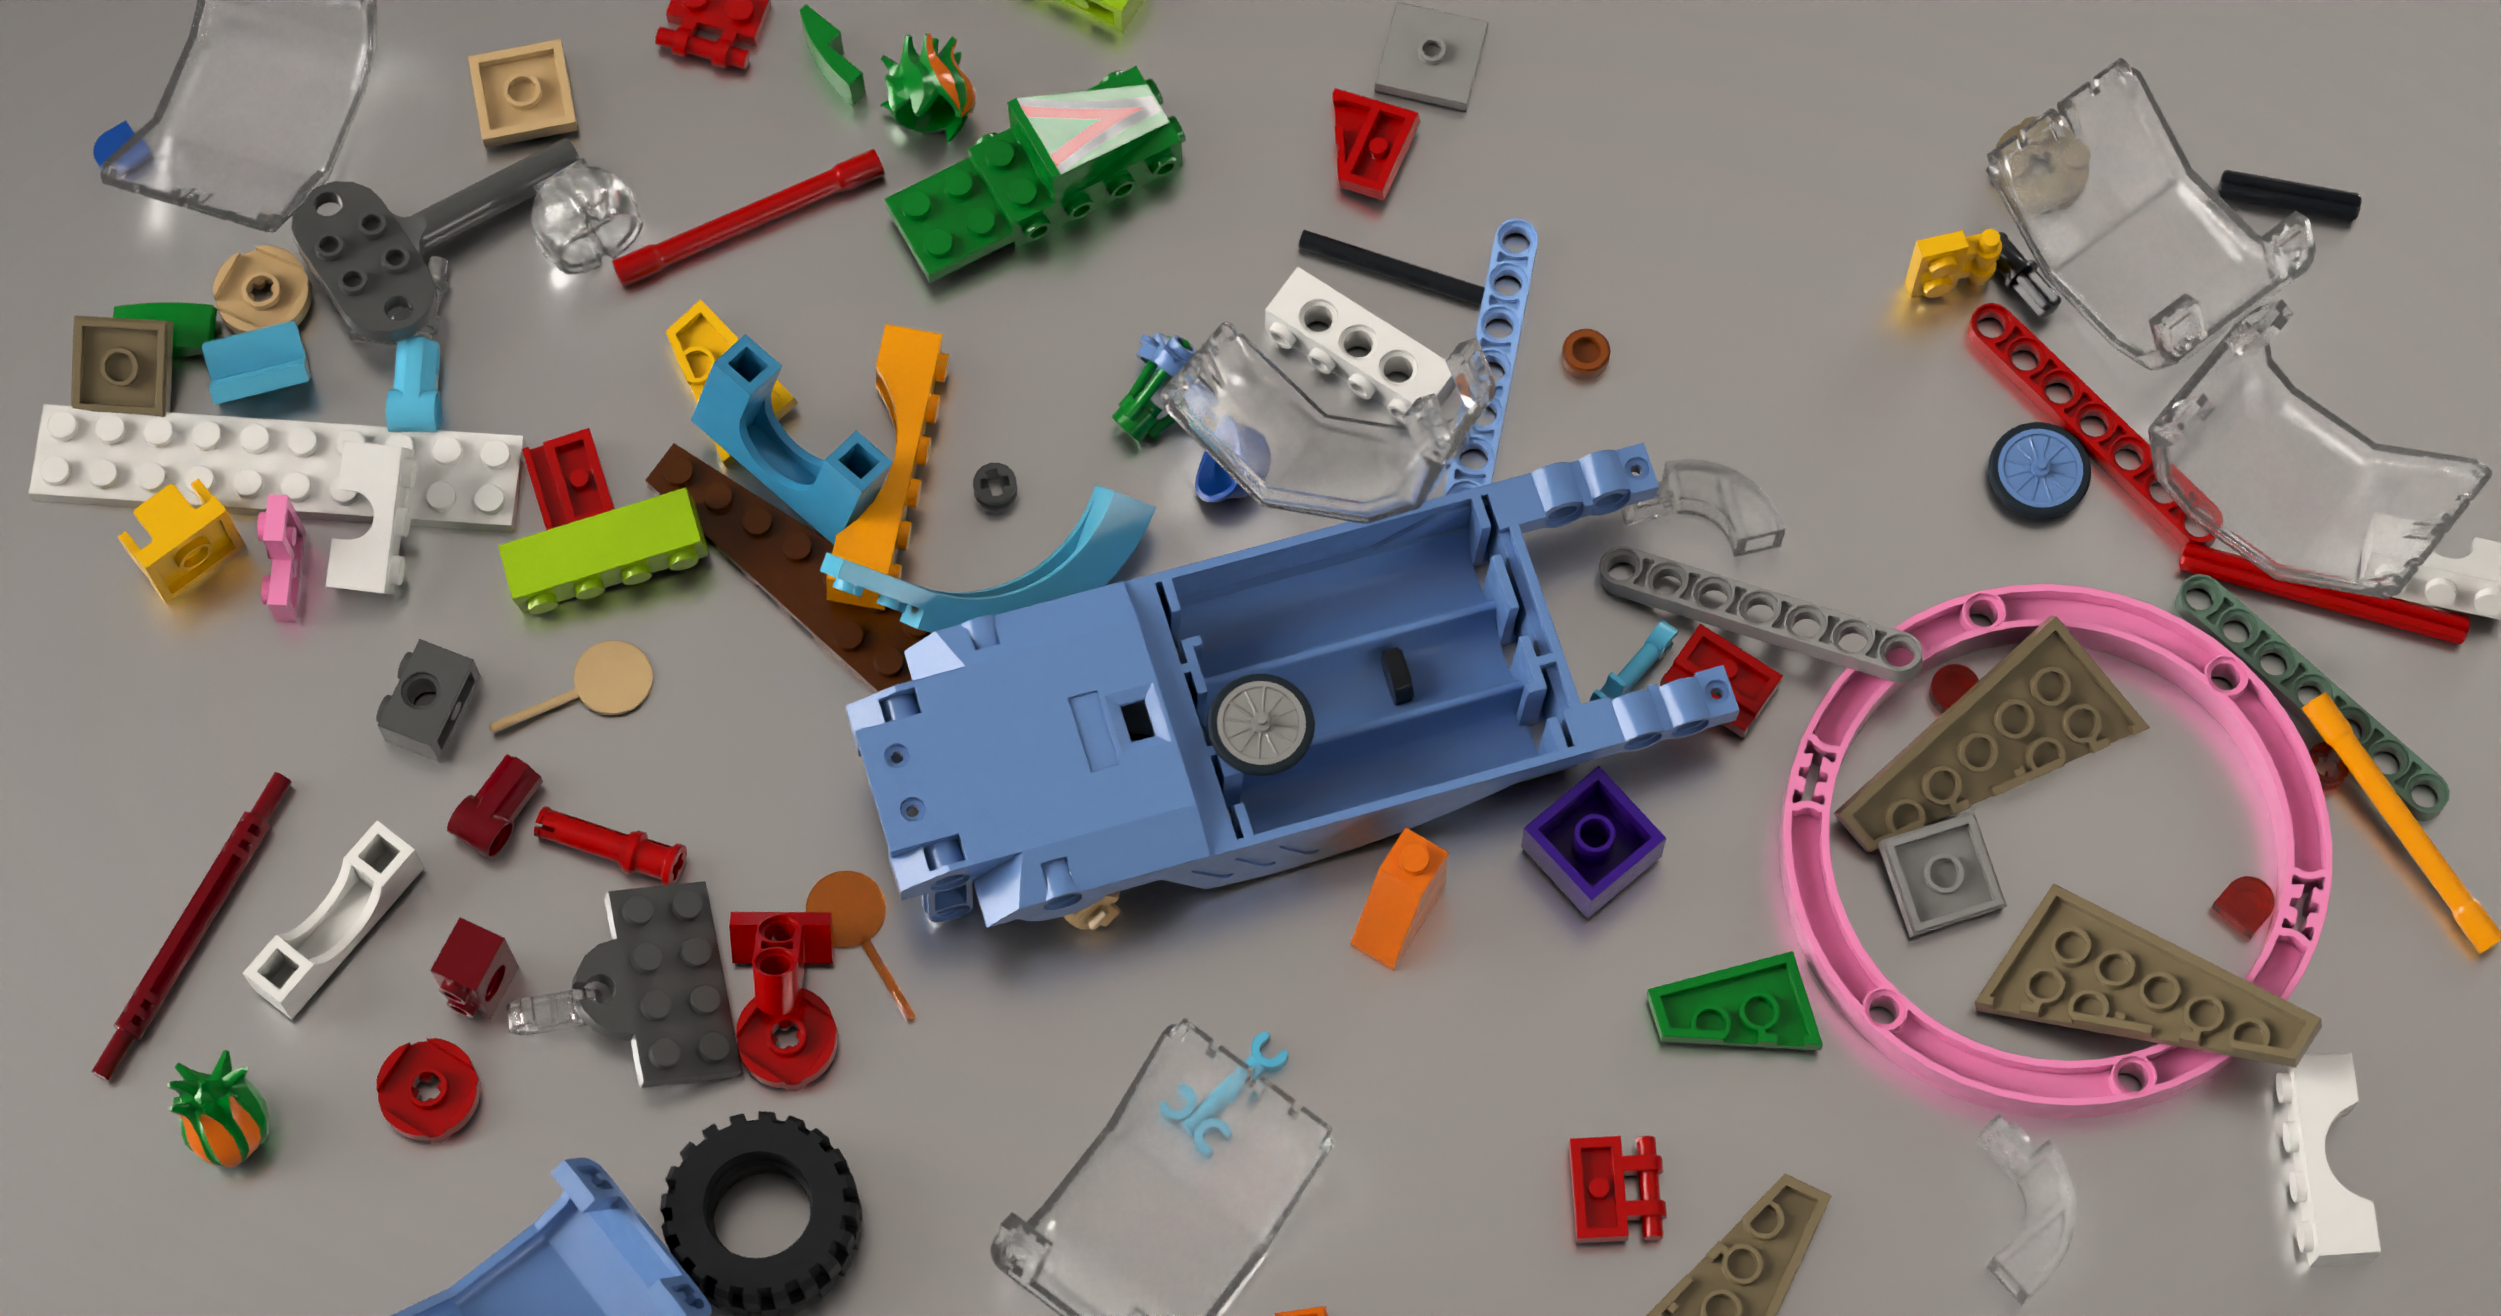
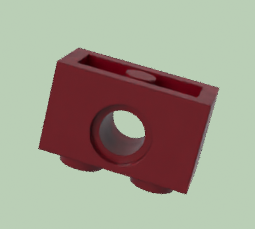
[430,917,519,1019]

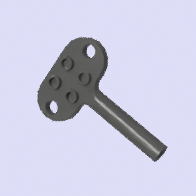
[291,138,583,342]

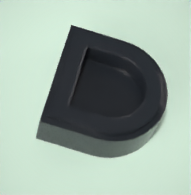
[1381,647,1414,706]

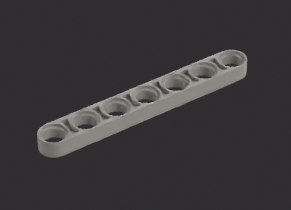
[1599,546,1923,683]

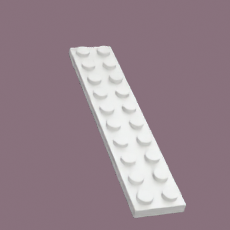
[28,404,526,533]

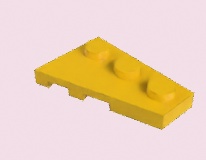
[665,299,798,468]

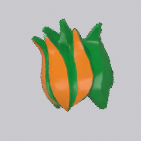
[880,33,976,143]
[168,1050,269,1167]

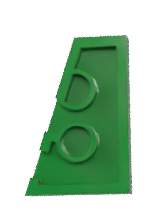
[1646,951,1823,1050]

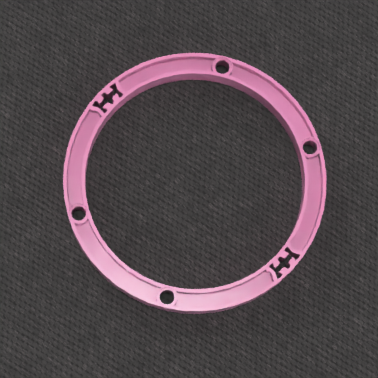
[1779,584,2332,1119]

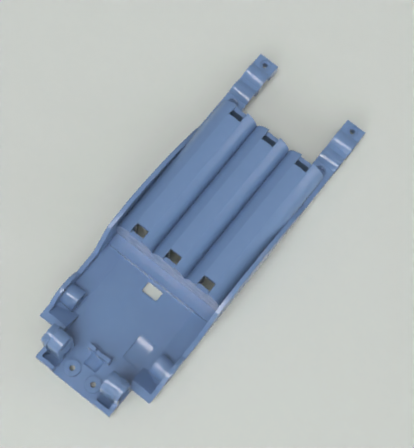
[846,443,1740,928]

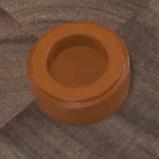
[1561,329,1610,379]

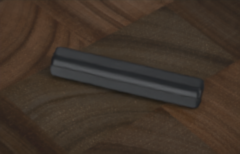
[2218,170,2361,221]

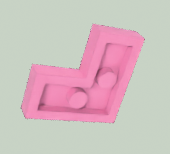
[257,495,306,622]

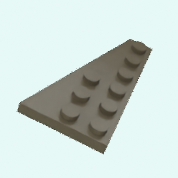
[1974,883,2322,1068]

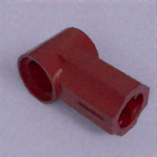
[447,754,543,859]

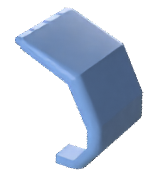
[391,1158,712,1316]

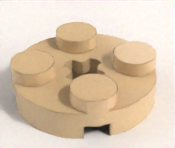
[213,245,312,334]

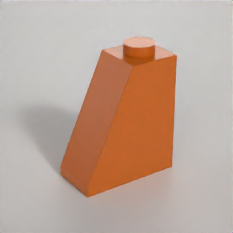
[1350,827,1449,970]

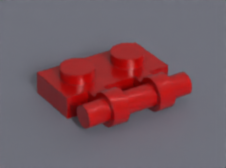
[655,0,771,69]
[1569,1136,1667,1243]

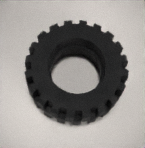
[660,1111,862,1316]

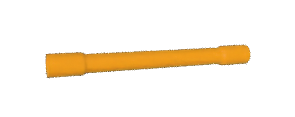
[2301,692,2501,954]

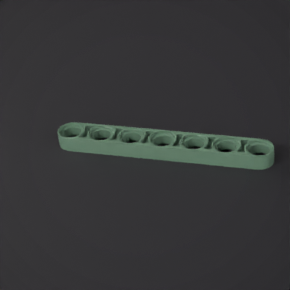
[2175,574,2450,821]

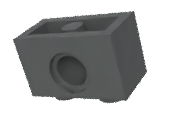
[376,639,481,762]

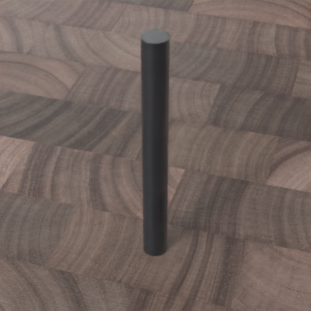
[1298,230,1485,305]

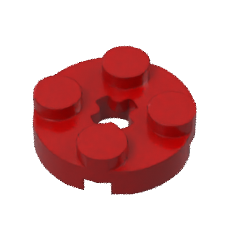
[736,988,838,1090]
[376,1038,481,1143]

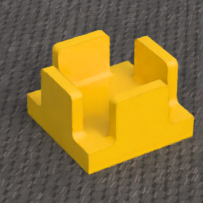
[118,478,246,604]

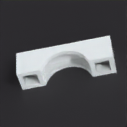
[243,820,424,1020]
[2276,1052,2381,1267]

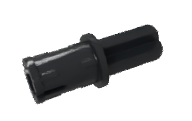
[1996,232,2061,318]

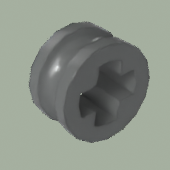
[973,463,1017,512]

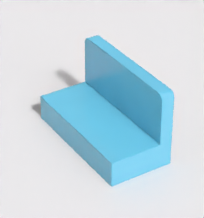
[202,320,311,405]

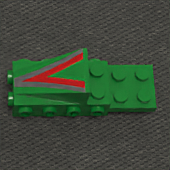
[884,66,1186,283]

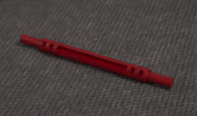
[91,772,292,1082]

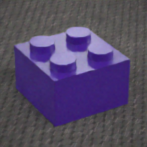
[1521,766,1666,919]

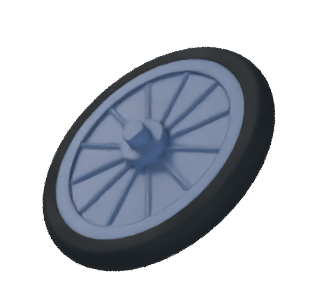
[1988,422,2091,518]

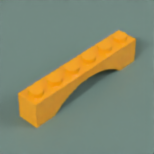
[826,324,950,610]

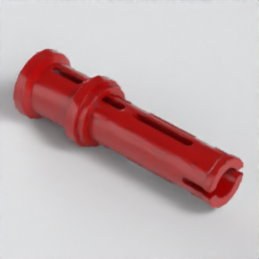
[534,806,687,886]

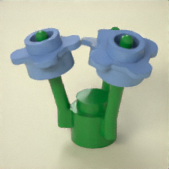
[1111,333,1216,442]

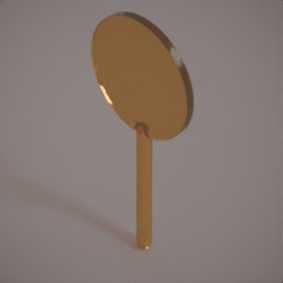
[805,871,915,1021]

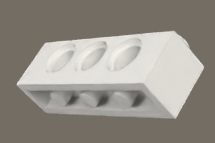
[1265,267,1458,430]

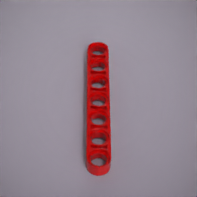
[1968,303,2222,547]

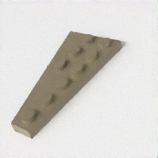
[1833,616,2150,852]
[1646,1174,1832,1316]

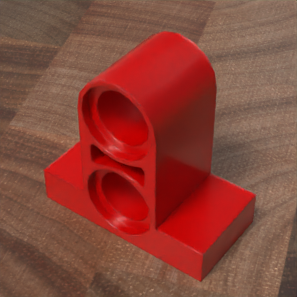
[729,912,834,1015]

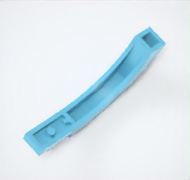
[820,485,1156,633]

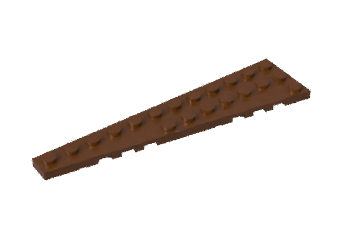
[645,443,1134,735]

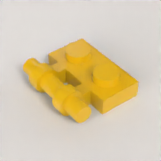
[1905,229,2002,298]

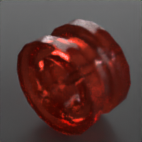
[2309,742,2349,791]

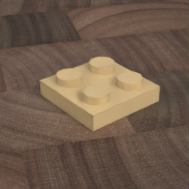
[468,39,578,148]

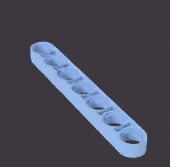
[1444,219,1538,496]

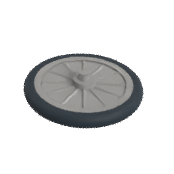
[1207,674,1315,776]

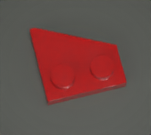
[1332,88,1420,201]

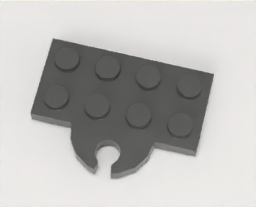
[571,881,742,1088]

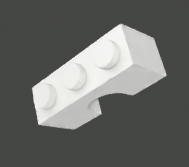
[326,440,417,595]
[2361,517,2501,620]

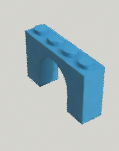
[691,334,893,545]

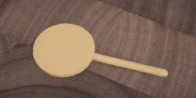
[489,640,653,732]

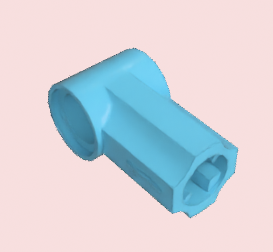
[386,336,442,432]

